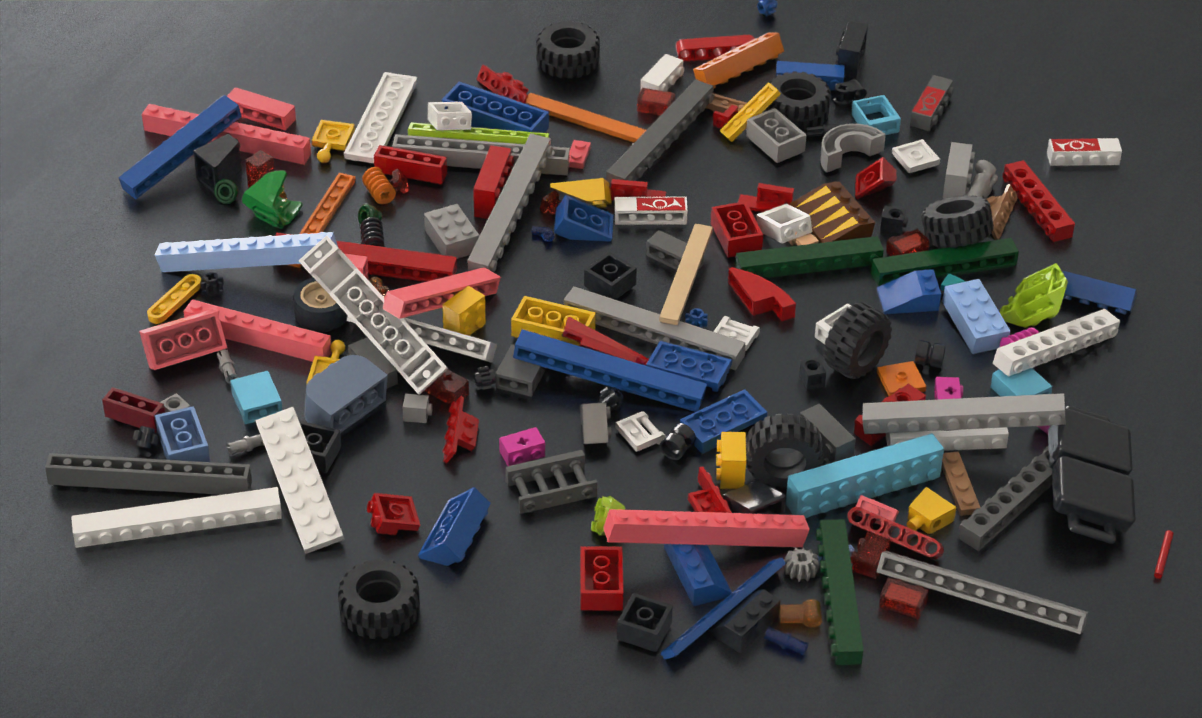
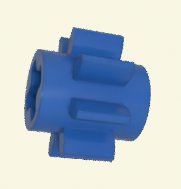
[757,0,777,16]
[685,308,708,328]

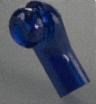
[531,226,555,242]

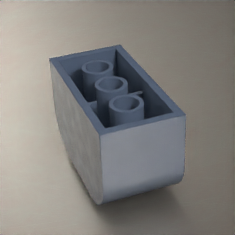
[305,355,388,433]

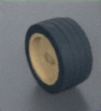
[293,277,348,332]

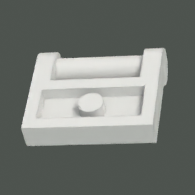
[714,316,760,351]
[616,411,666,452]

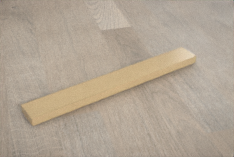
[659,224,713,325]

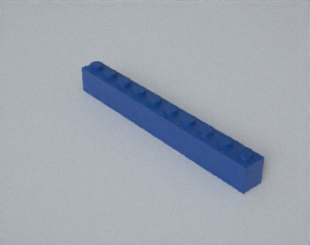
[513,329,707,412]

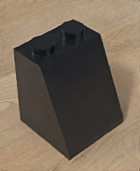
[193,134,242,193]
[723,480,785,515]

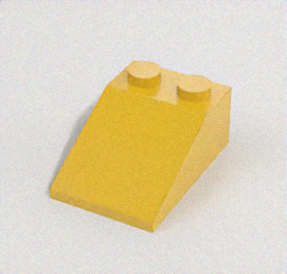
[550,178,611,208]

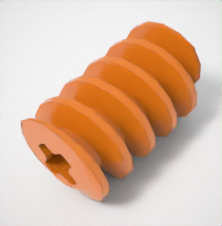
[362,167,396,205]

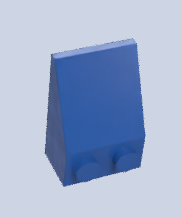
[554,195,614,241]
[877,270,941,314]

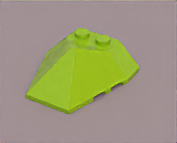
[999,263,1068,328]

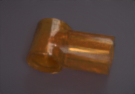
[779,599,822,628]

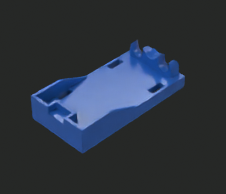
[646,341,732,392]
[680,389,767,454]

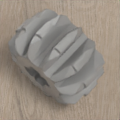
[784,547,819,582]

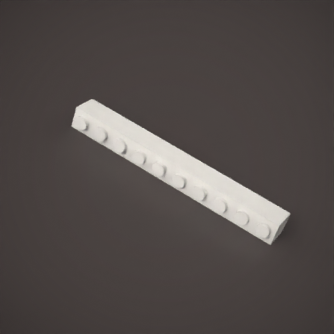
[71,487,282,548]

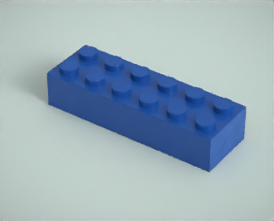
[442,82,549,133]

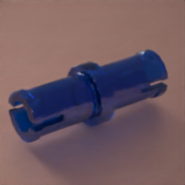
[764,626,809,656]

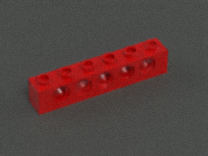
[1002,160,1075,242]

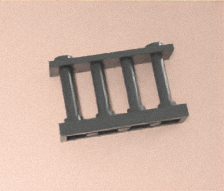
[506,450,597,514]

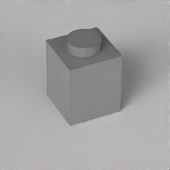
[402,394,432,423]

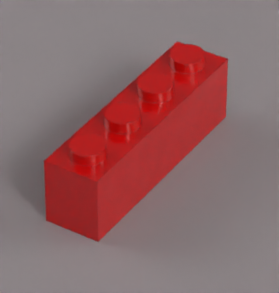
[374,145,447,184]

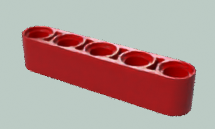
[675,35,755,61]
[848,507,944,560]

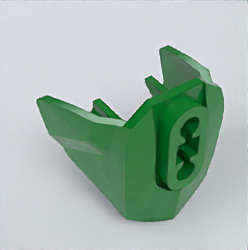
[242,171,303,229]

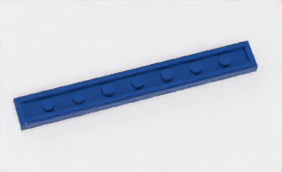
[661,558,786,659]

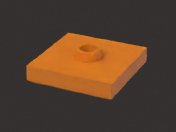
[877,361,926,396]

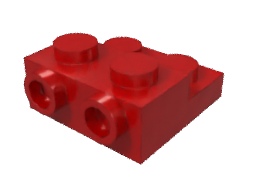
[367,493,420,535]

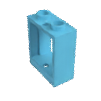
[851,95,901,135]

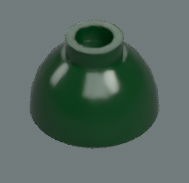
[214,179,239,204]
[358,204,382,225]

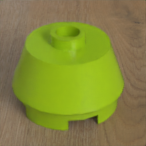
[591,496,625,536]

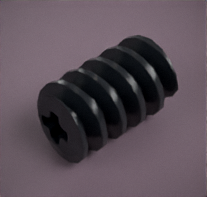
[360,217,385,247]

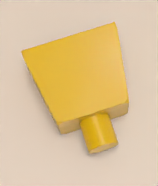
[907,487,956,534]

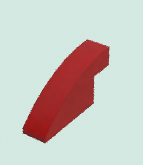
[728,267,796,321]

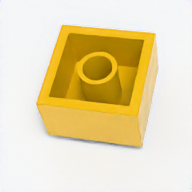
[442,286,486,336]
[716,432,746,489]

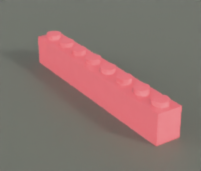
[383,267,501,319]
[184,299,332,362]

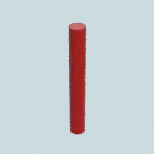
[1154,530,1174,579]

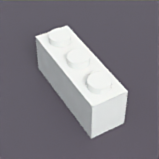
[640,54,684,99]

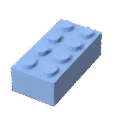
[942,279,1010,354]

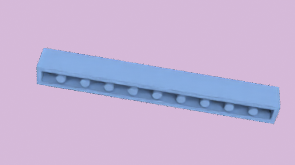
[155,232,338,272]

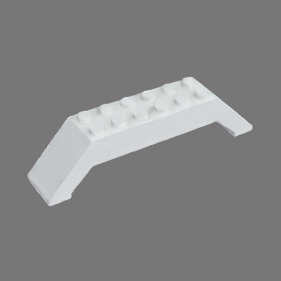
[298,235,448,395]

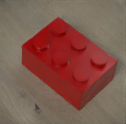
[711,201,763,258]
[580,546,623,610]

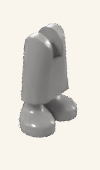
[968,160,998,199]

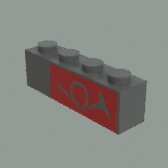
[910,75,954,131]

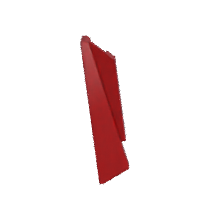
[562,317,649,366]

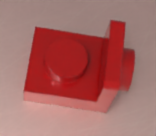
[713,105,738,129]

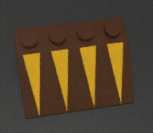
[790,181,875,243]

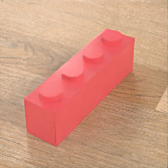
[227,87,296,131]

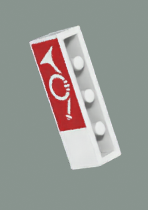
[1047,138,1122,166]
[614,197,687,225]

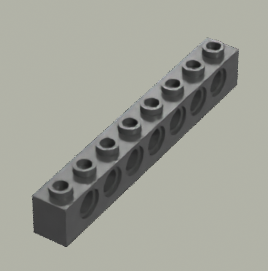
[959,446,1053,551]

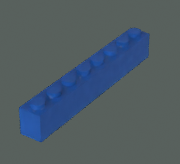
[119,95,242,199]

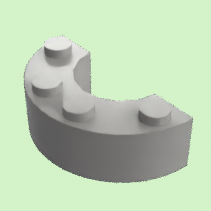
[820,124,886,173]

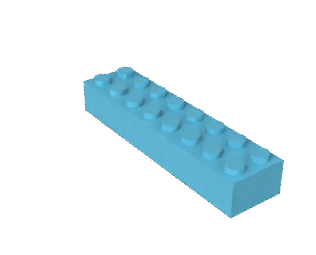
[786,433,944,518]

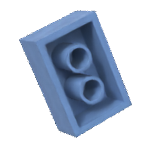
[155,406,210,462]

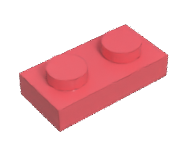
[569,140,591,169]
[856,495,899,526]

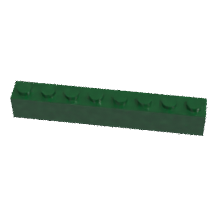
[735,236,884,278]
[871,238,1019,287]
[816,519,864,665]

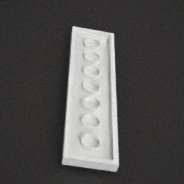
[344,72,417,163]
[255,407,344,554]

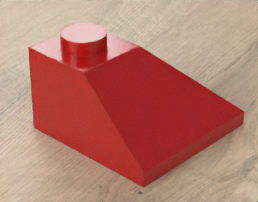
[855,157,897,199]

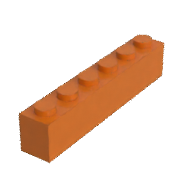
[693,33,784,89]

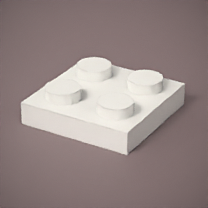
[892,139,940,173]

